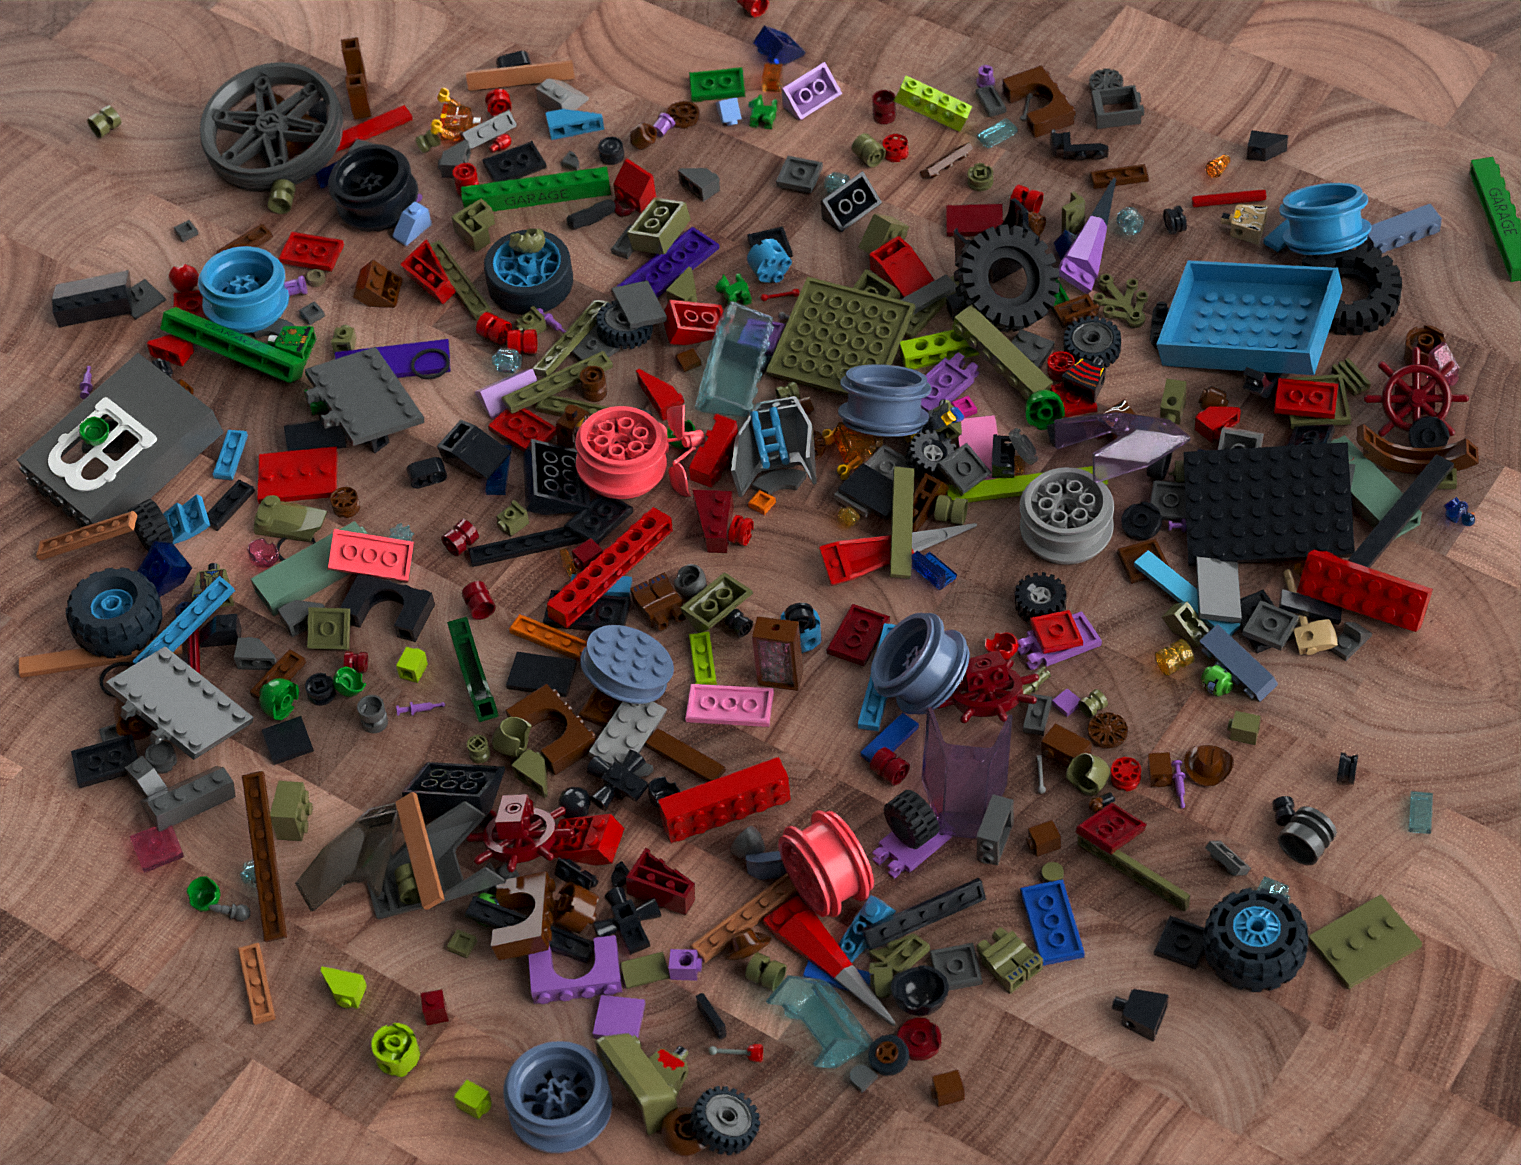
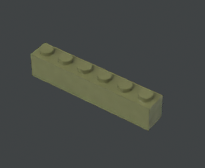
[952,304,1053,400]

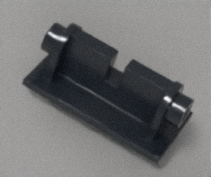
[555,858,599,891]

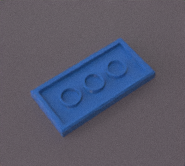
[1020,879,1085,966]

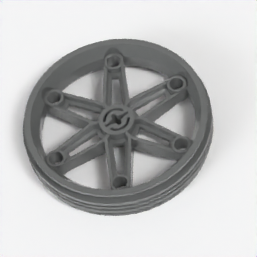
[200,62,343,192]

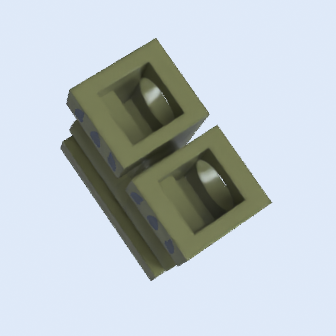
[977,927,1043,994]

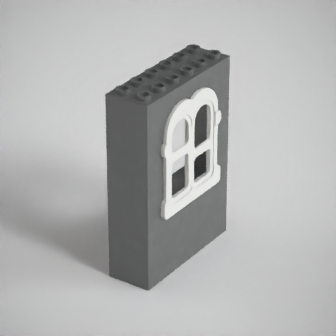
[17,353,224,541]

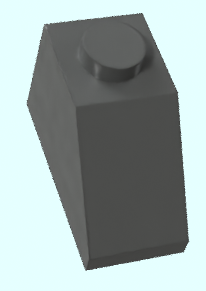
[438,140,471,178]
[678,168,720,202]
[277,600,325,637]
[234,637,277,670]
[125,756,168,798]

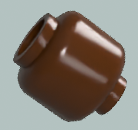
[630,123,657,150]
[1198,386,1229,410]

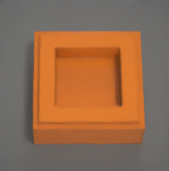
[748,490,776,515]

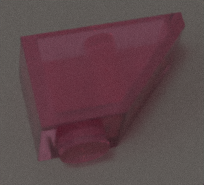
[1426,341,1459,387]

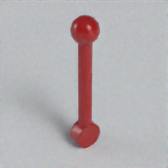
[760,289,799,301]

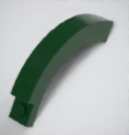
[447,616,499,722]

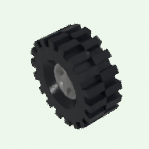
[905,430,956,481]
[1015,572,1067,622]

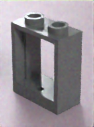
[1091,85,1144,129]
[976,794,1014,865]

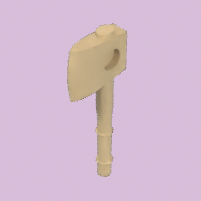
[1283,569,1338,655]

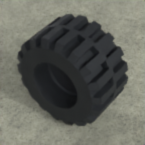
[128,498,173,553]
[883,789,939,849]

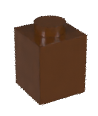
[1148,752,1173,787]
[1026,820,1061,857]
[929,1070,965,1107]

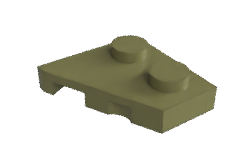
[868,933,931,975]

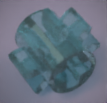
[388,523,414,541]

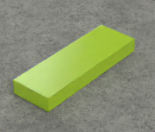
[689,632,717,685]

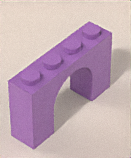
[528,935,622,1004]

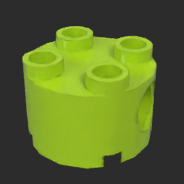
[371,1023,420,1077]

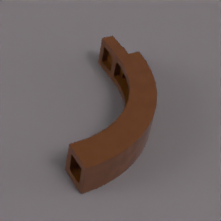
[1356,424,1479,475]

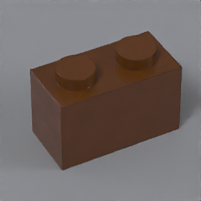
[1041,723,1092,768]

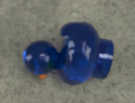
[1443,497,1475,527]

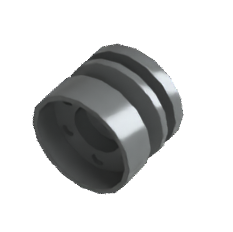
[1277,806,1337,865]

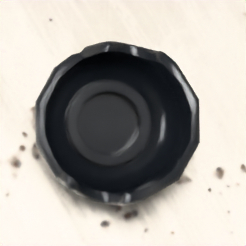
[648,777,681,808]
[559,787,591,819]

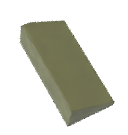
[620,952,670,989]

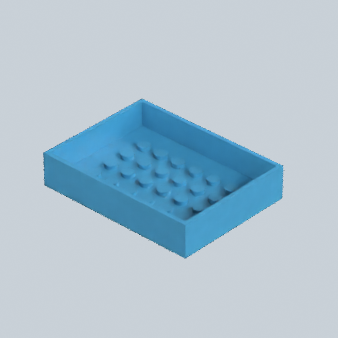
[1157,261,1343,375]

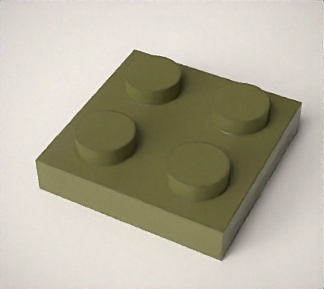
[307,607,350,650]

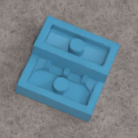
[163,494,210,544]

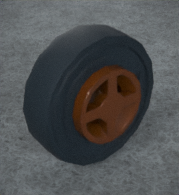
[868,1034,909,1076]

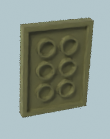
[1308,894,1422,989]

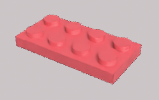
[327,529,414,582]

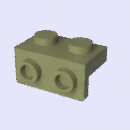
[1062,191,1085,237]

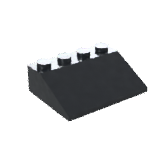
[52,270,133,328]
[523,439,590,515]
[402,762,505,818]

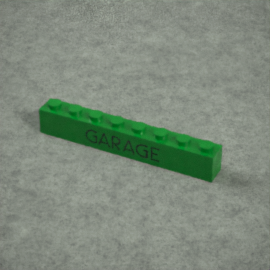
[1469,157,1521,282]
[461,167,611,212]
[160,307,306,383]

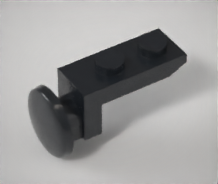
[1050,129,1109,161]

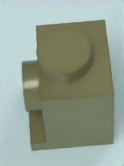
[515,306,547,335]
[331,325,356,355]
[496,500,529,537]
[869,961,893,998]

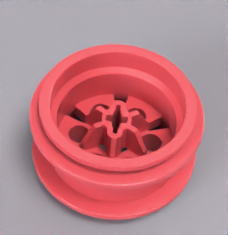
[575,406,667,499]
[778,810,874,917]

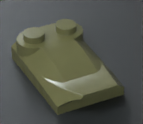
[253,495,328,542]

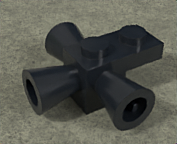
[587,749,649,811]
[593,887,662,955]

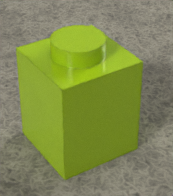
[396,647,428,683]
[454,1080,492,1120]

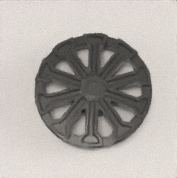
[1089,68,1123,90]

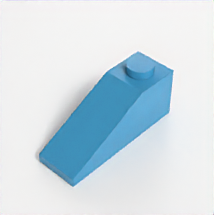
[545,109,604,140]

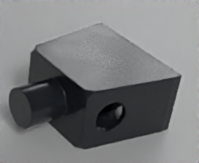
[1112,989,1169,1042]

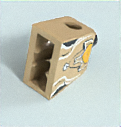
[1221,204,1268,245]

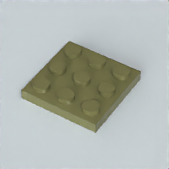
[1286,374,1351,429]

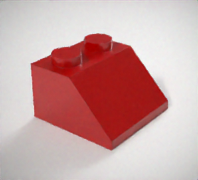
[613,158,656,213]

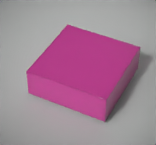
[951,396,977,418]

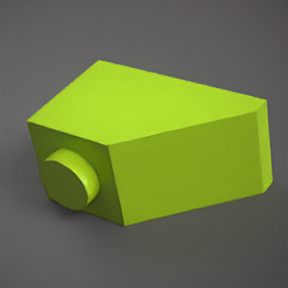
[320,966,367,1009]

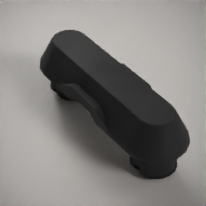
[566,199,616,230]
[1150,301,1169,349]

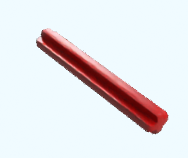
[1191,189,1266,207]

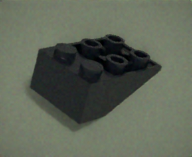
[437,420,511,480]

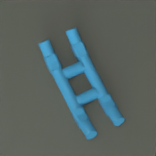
[750,407,790,469]

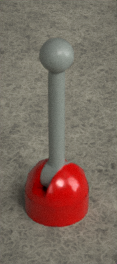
[708,1044,763,1062]

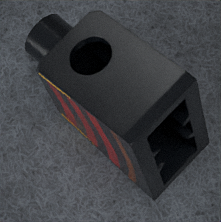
[1062,357,1106,403]

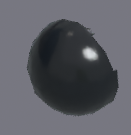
[891,965,949,1017]

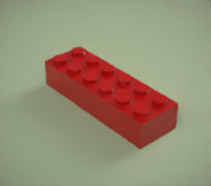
[1297,550,1433,632]
[658,757,791,843]

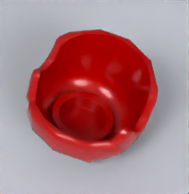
[169,264,199,292]
[984,632,1019,661]

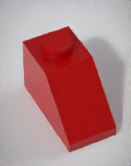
[147,334,194,367]
[1195,407,1241,443]

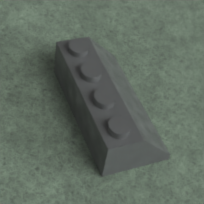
[140,766,236,832]

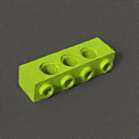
[894,76,972,132]
[900,329,980,370]

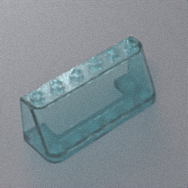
[695,301,774,417]

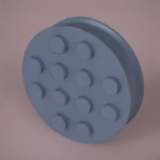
[580,625,674,704]

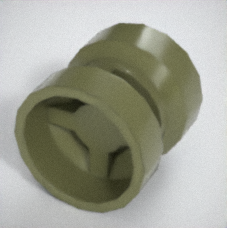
[416,129,441,153]
[775,382,800,399]
[1078,689,1108,718]
[467,734,490,764]

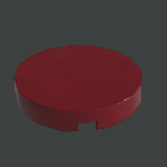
[897,1018,942,1061]

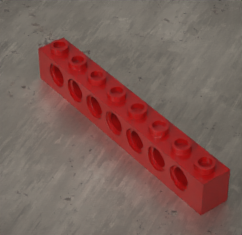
[547,507,673,628]

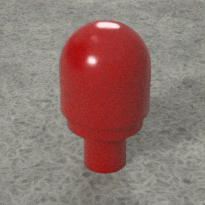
[489,134,512,153]

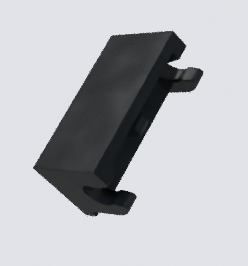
[992,434,1015,478]

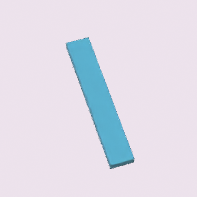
[1134,550,1241,636]

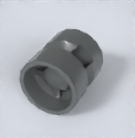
[357,695,389,733]

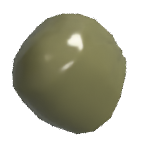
[492,717,532,759]
[1066,753,1111,796]

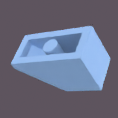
[715,97,741,126]
[393,201,432,246]

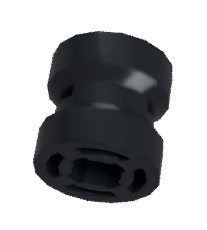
[724,609,753,637]
[1272,796,1295,826]

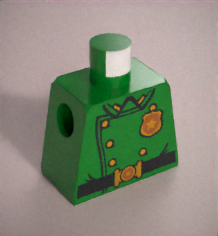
[268,326,317,366]

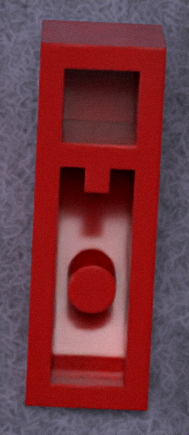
[636,369,685,421]

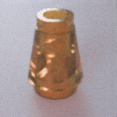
[1205,154,1231,178]

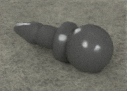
[208,904,251,922]

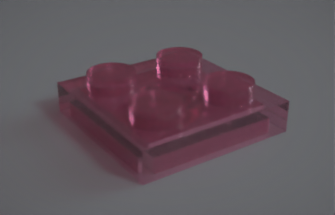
[130,824,184,873]

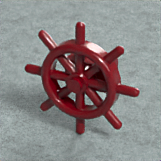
[1364,347,1469,437]
[937,650,1039,724]
[466,794,575,873]

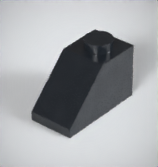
[1247,130,1289,161]
[200,614,242,648]

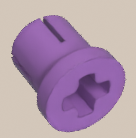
[977,65,995,88]
[653,113,675,137]
[284,276,308,296]

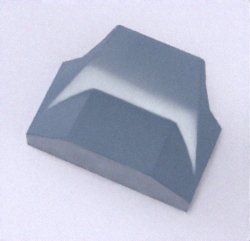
[746,851,787,880]

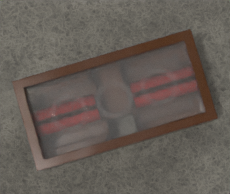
[752,616,804,691]

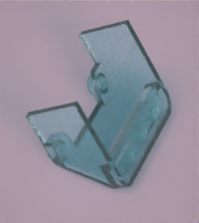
[766,975,873,1068]

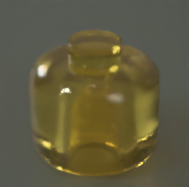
[837,507,860,529]

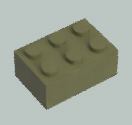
[627,198,691,255]

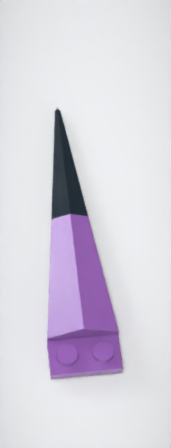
[1059,177,1116,294]

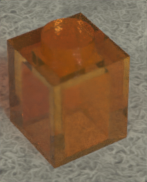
[762,63,783,92]

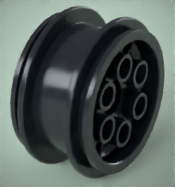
[328,144,419,232]

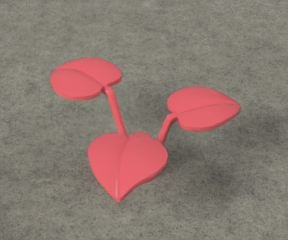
[658,405,705,497]

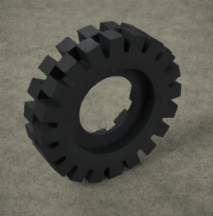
[954,225,1060,332]
[1299,244,1402,336]

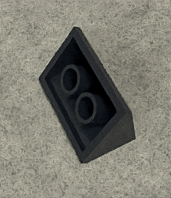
[821,171,882,232]
[284,419,347,451]

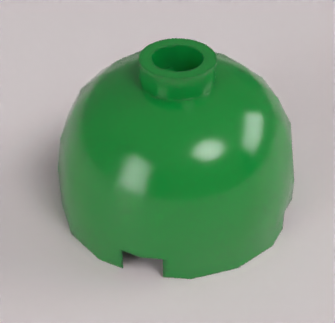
[1025,390,1065,430]
[259,678,299,721]

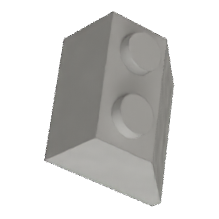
[536,78,589,111]
[1218,427,1264,450]

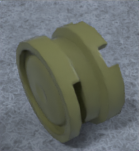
[967,163,994,191]

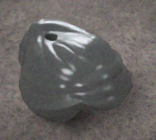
[674,564,707,598]
[729,826,765,859]

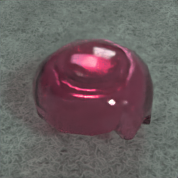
[247,538,280,568]

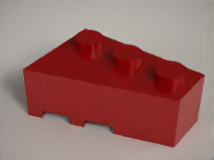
[400,239,456,305]
[689,414,738,488]

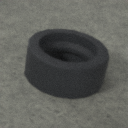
[1146,440,1173,480]

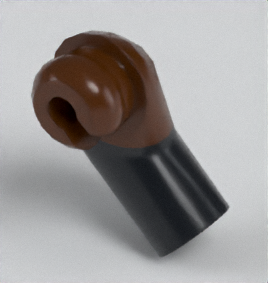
[1088,792,1115,813]

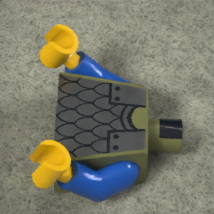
[904,399,964,443]

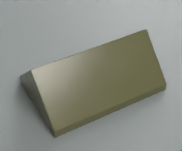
[681,572,753,633]

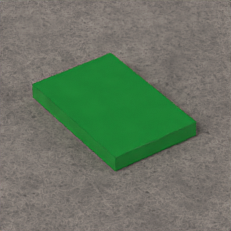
[689,67,745,102]

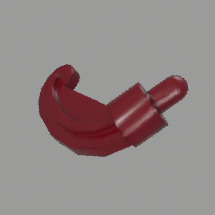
[614,198,635,217]

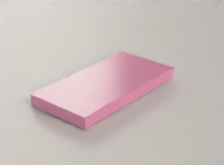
[958,415,998,480]
[685,684,774,727]

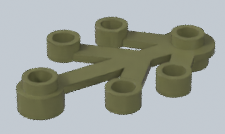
[1093,273,1148,328]

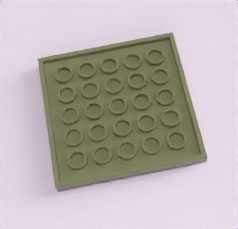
[766,276,915,397]

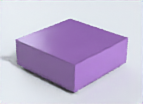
[1052,689,1081,717]

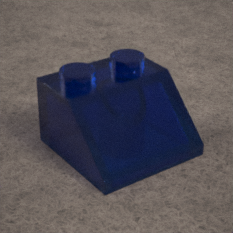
[753,25,806,66]
[138,541,192,597]

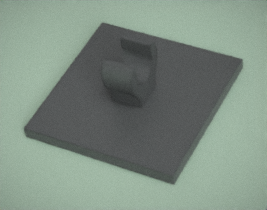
[129,279,166,319]

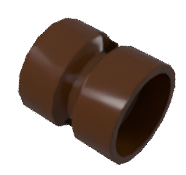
[580,366,607,402]

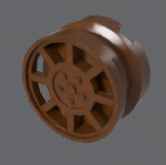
[1028,211,1046,237]
[330,487,360,518]

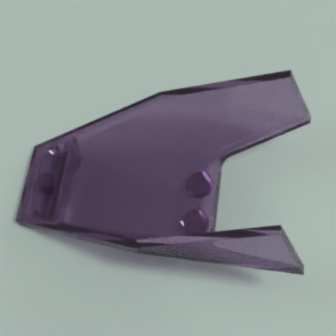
[1054,412,1191,483]
[921,707,1013,839]

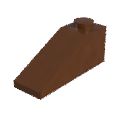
[912,473,949,532]

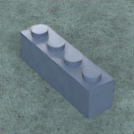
[1363,204,1442,253]
[1199,624,1278,702]

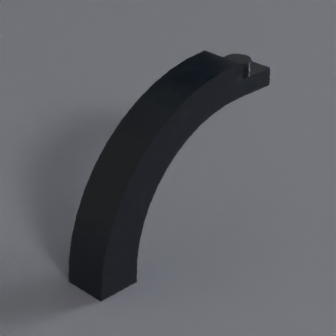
[1243,367,1289,398]

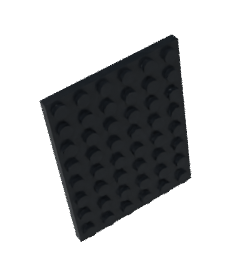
[1183,442,1355,566]

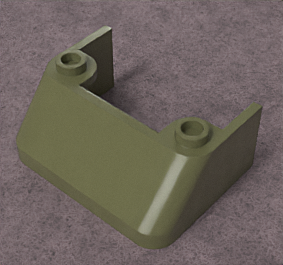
[594,1033,678,1136]

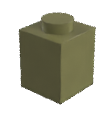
[1227,711,1261,745]

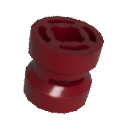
[343,651,369,673]

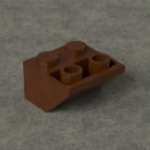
[353,260,403,308]

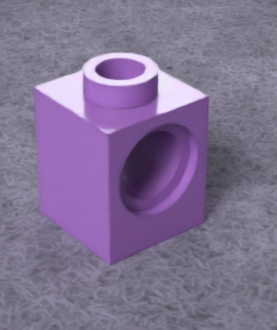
[669,949,702,980]

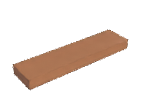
[238,942,276,1025]

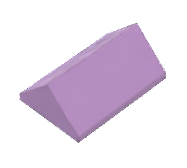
[781,62,842,120]
[475,369,538,419]

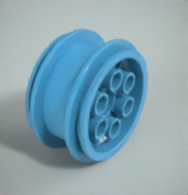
[1279,183,1372,255]
[198,246,289,333]

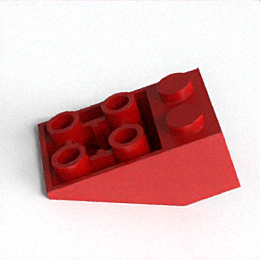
[869,236,935,298]
[549,814,625,866]

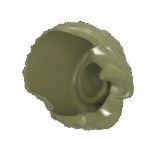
[509,228,545,254]

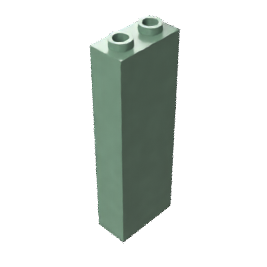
[1330,435,1422,540]
[251,521,367,616]

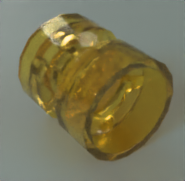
[1155,639,1195,676]

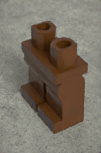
[630,572,686,631]

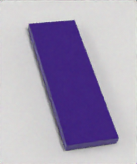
[616,227,719,298]
[335,339,451,378]

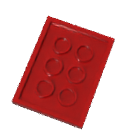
[257,447,338,504]

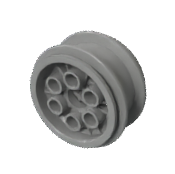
[1020,467,1114,565]

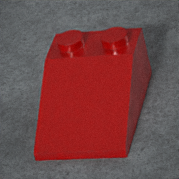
[663,300,730,345]

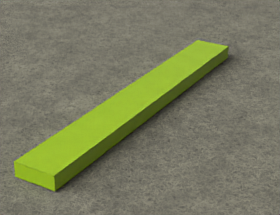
[947,465,1108,503]

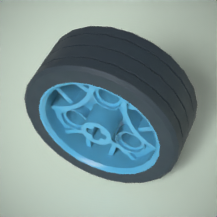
[484,230,573,315]

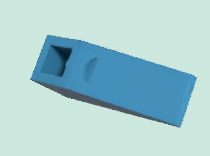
[838,895,896,963]

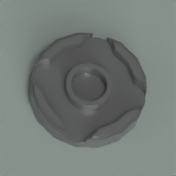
[1009,428,1038,465]

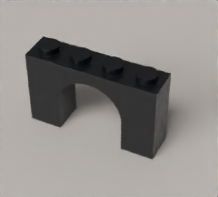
[340,574,435,642]

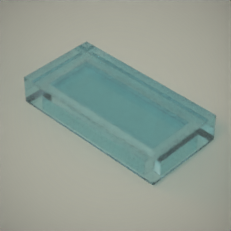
[977,118,1018,149]
[1409,791,1433,834]

